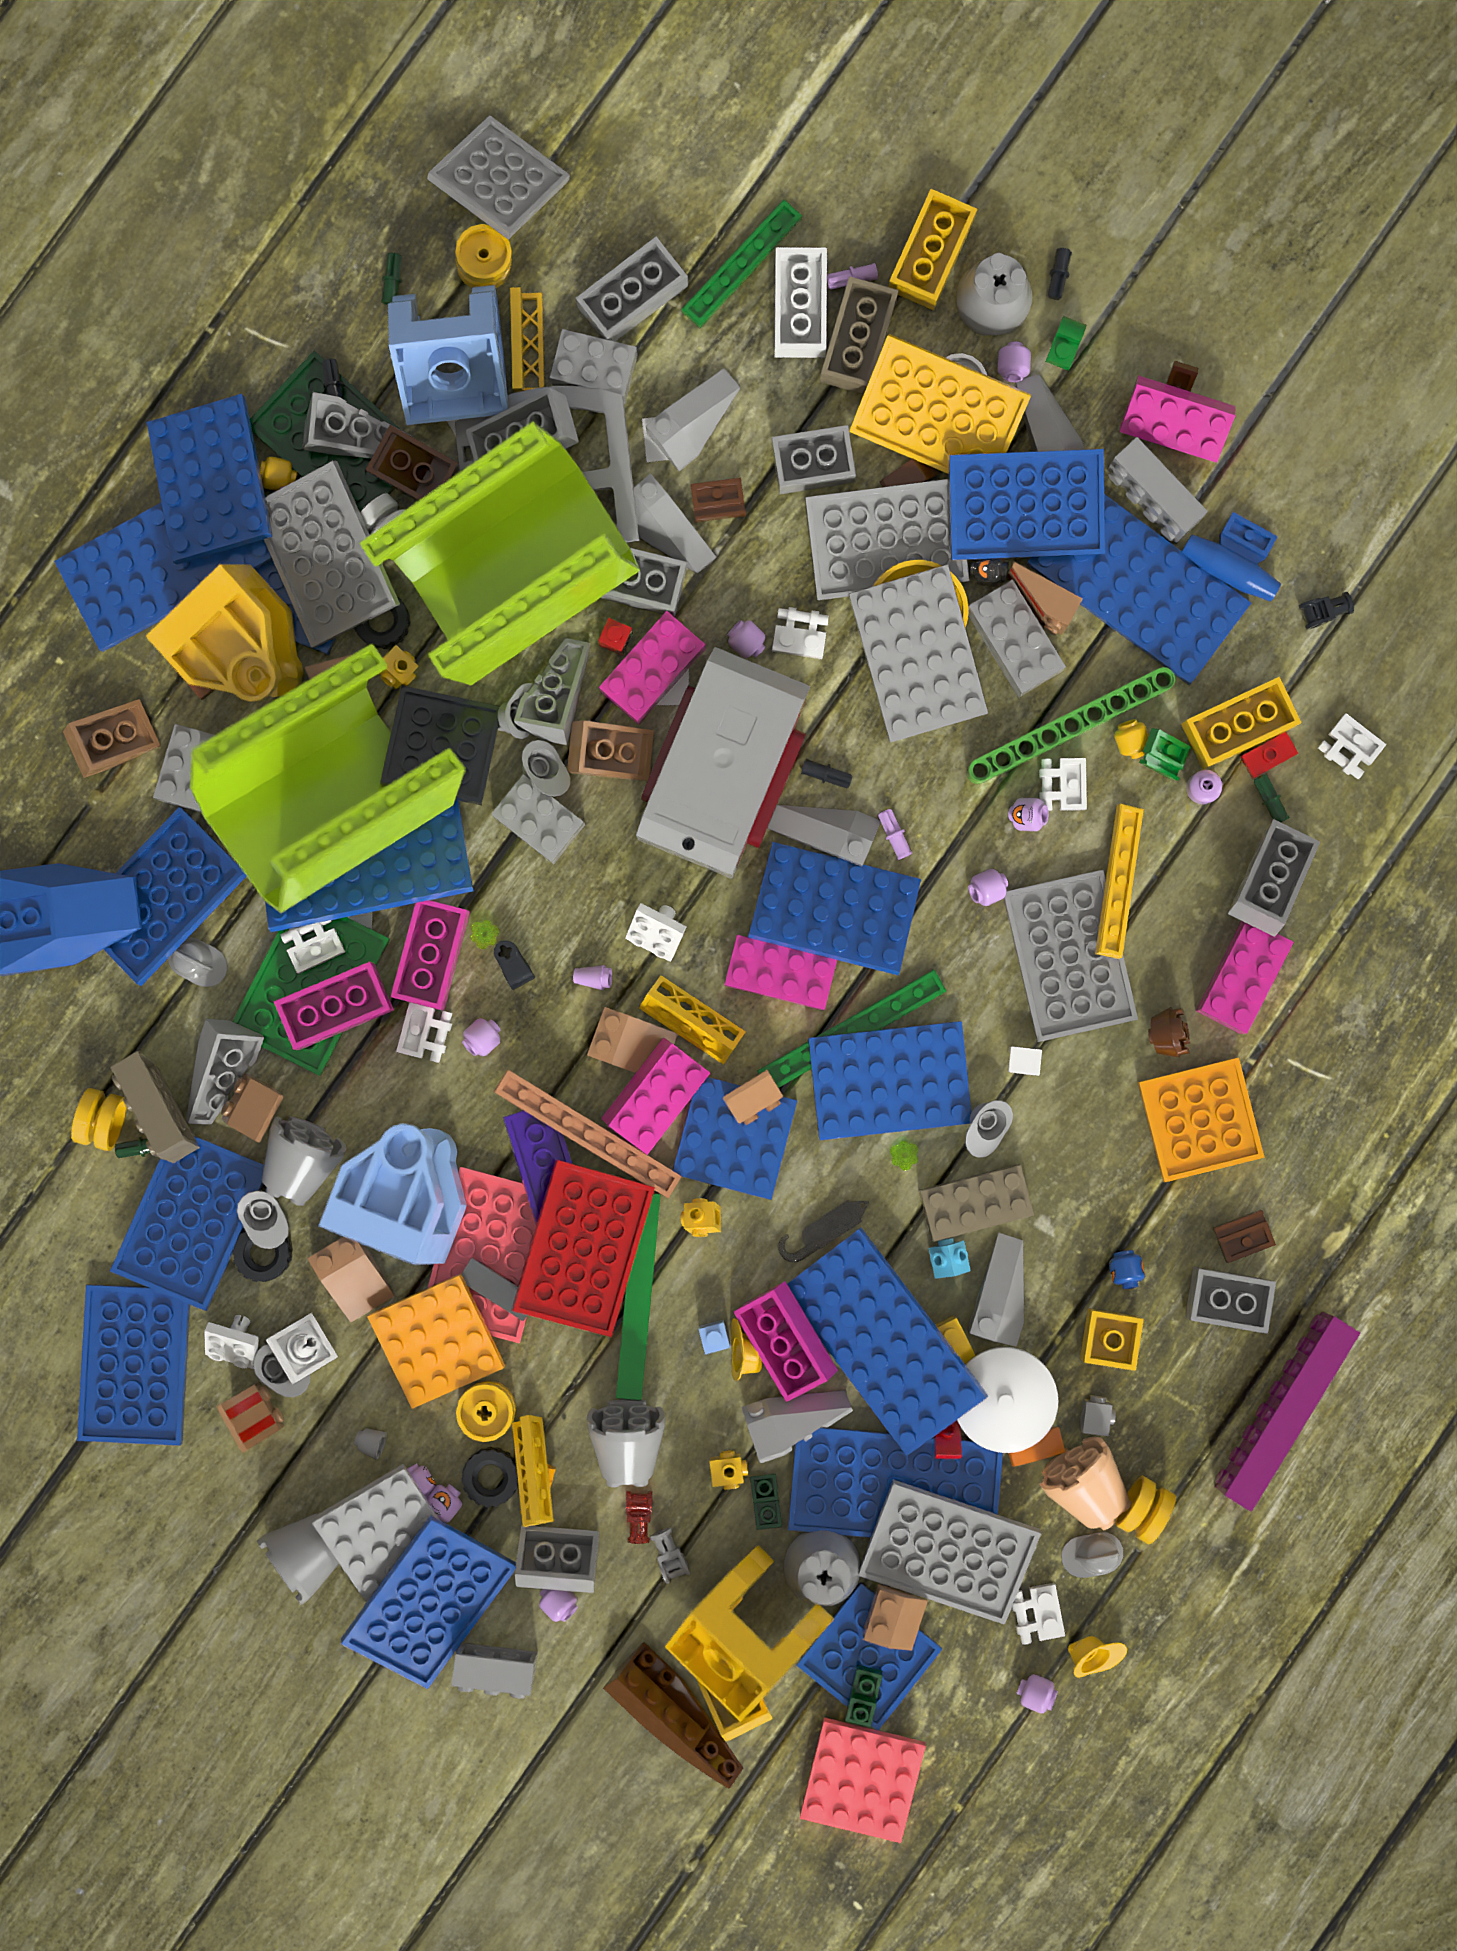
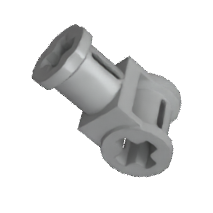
[649,1527,691,1584]

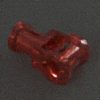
[626,1491,653,1544]

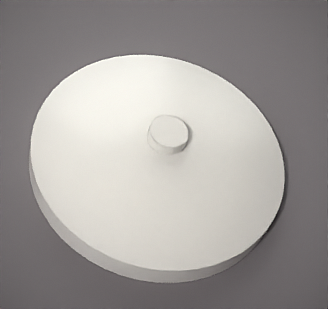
[957,1347,1058,1453]

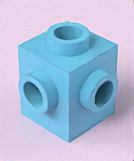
[929,1238,971,1278]

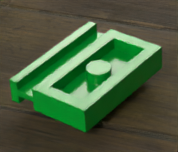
[1139,728,1191,781]

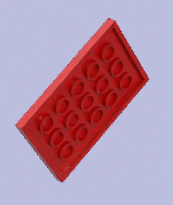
[511,1159,655,1337]

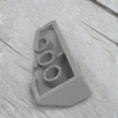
[646,369,740,472]
[1015,374,1085,452]
[302,392,411,458]
[613,474,716,574]
[514,638,590,745]
[767,805,881,867]
[186,1019,264,1125]
[967,1232,1024,1347]
[742,1390,853,1464]

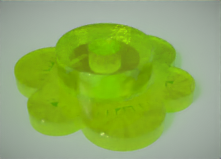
[470,920,499,949]
[890,1141,918,1171]

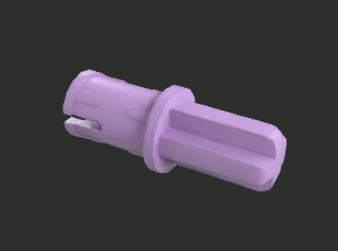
[827,263,878,289]
[878,809,913,860]

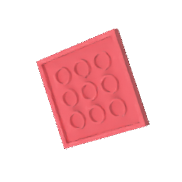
[800,1717,926,1843]

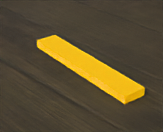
[1095,804,1144,959]

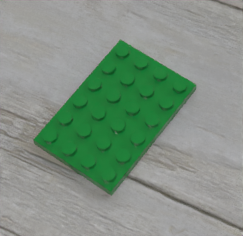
[232,917,390,1076]

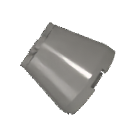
[956,253,1032,336]
[262,1116,347,1206]
[587,1399,665,1487]
[257,1513,340,1605]
[783,1531,861,1607]

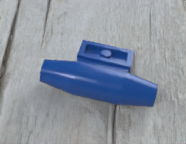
[1181,512,1281,602]

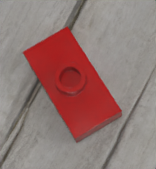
[1240,732,1299,779]
[934,1420,962,1459]

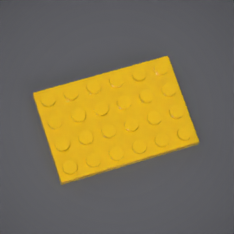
[849,334,1032,474]

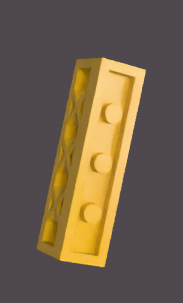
[510,287,545,393]
[639,976,746,1065]
[512,1415,553,1527]

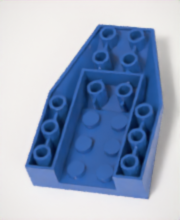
[0,863,142,976]

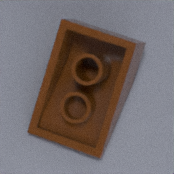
[366,425,459,502]

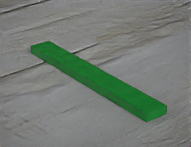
[757,969,947,1088]
[616,1193,661,1400]

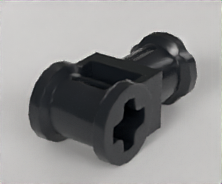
[1298,592,1354,630]

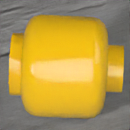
[260,457,297,491]
[1114,719,1149,759]

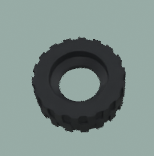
[354,597,411,649]
[232,1231,293,1282]
[461,1447,518,1507]

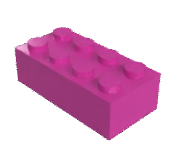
[1120,375,1236,463]
[599,611,706,725]
[391,900,470,1011]
[1195,921,1294,1034]
[725,935,837,1011]
[274,962,394,1050]
[601,1037,710,1155]
[734,1281,838,1402]

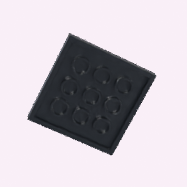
[380,686,500,806]

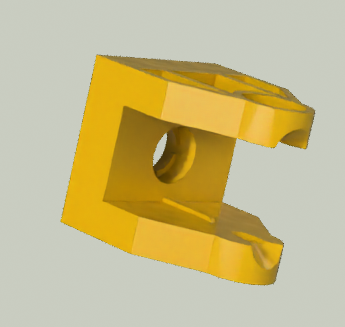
[146,564,304,702]
[665,1545,835,1722]

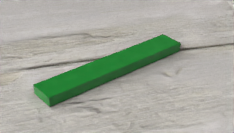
[681,199,802,328]

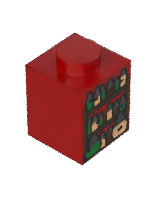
[598,618,633,656]

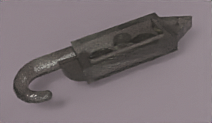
[778,1200,869,1262]

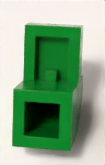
[1045,316,1087,371]

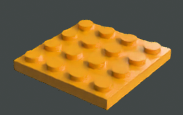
[1138,1058,1265,1182]
[367,1273,506,1409]

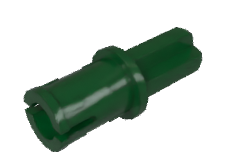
[381,253,402,305]
[1254,774,1290,822]
[115,1137,151,1158]

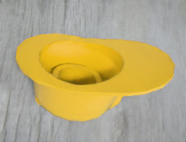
[731,1318,762,1381]
[1068,1636,1127,1677]

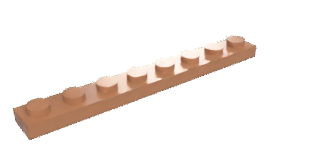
[493,1070,682,1198]

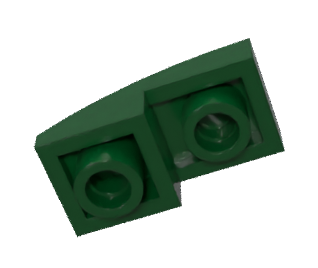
[750,1474,782,1531]
[845,1665,883,1727]

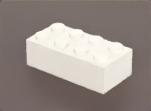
[775,247,827,358]

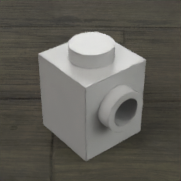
[1079,1395,1116,1436]

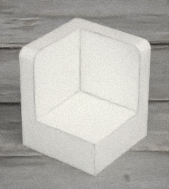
[1008,1047,1042,1076]

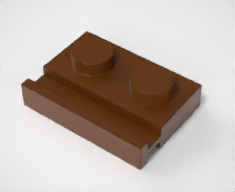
[691,477,746,523]
[1213,1209,1276,1263]

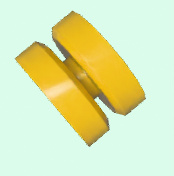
[455,224,512,288]
[72,1088,127,1151]
[456,1380,516,1442]
[1115,1475,1176,1545]

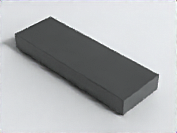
[462,1257,527,1321]

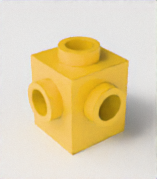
[379,645,418,689]
[681,1198,721,1237]
[710,1450,748,1490]

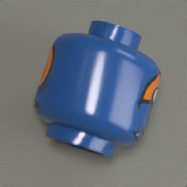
[1109,1250,1145,1290]

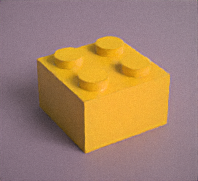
[1080,1308,1144,1371]

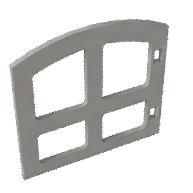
[455,386,639,543]

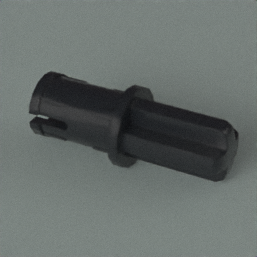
[1048,248,1072,300]
[322,359,344,400]
[801,758,852,789]

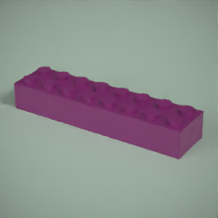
[1215,1312,1361,1512]

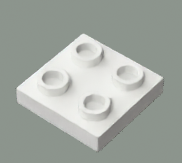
[625,903,687,962]
[266,1313,338,1385]
[205,1315,258,1369]

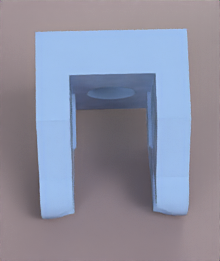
[388,285,508,425]
[319,1124,467,1264]

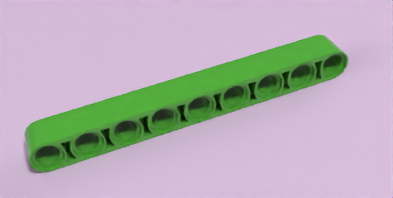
[967,667,1175,784]

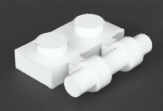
[772,607,829,659]
[1318,713,1386,779]
[1039,758,1087,811]
[280,920,346,974]
[396,1002,452,1063]
[1012,1583,1065,1644]

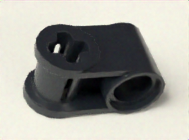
[494,941,535,990]

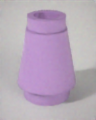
[573,965,612,990]

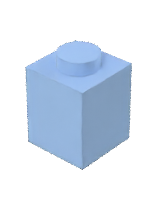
[699,1320,730,1354]

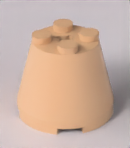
[1039,1437,1132,1530]

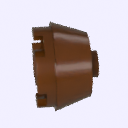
[1148,1007,1190,1058]

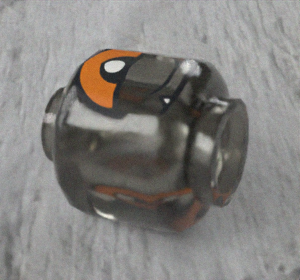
[970,558,1009,587]

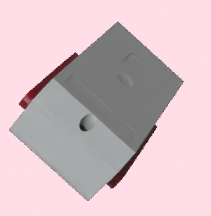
[636,647,810,879]

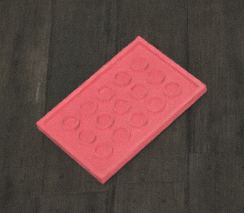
[428,1167,536,1343]

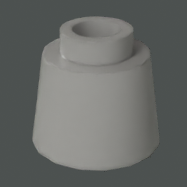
[354,1428,387,1460]

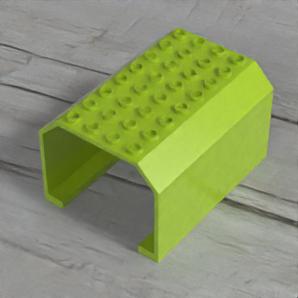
[360,422,640,685]
[190,644,465,913]

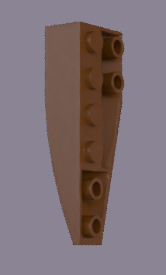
[603,1642,743,1789]

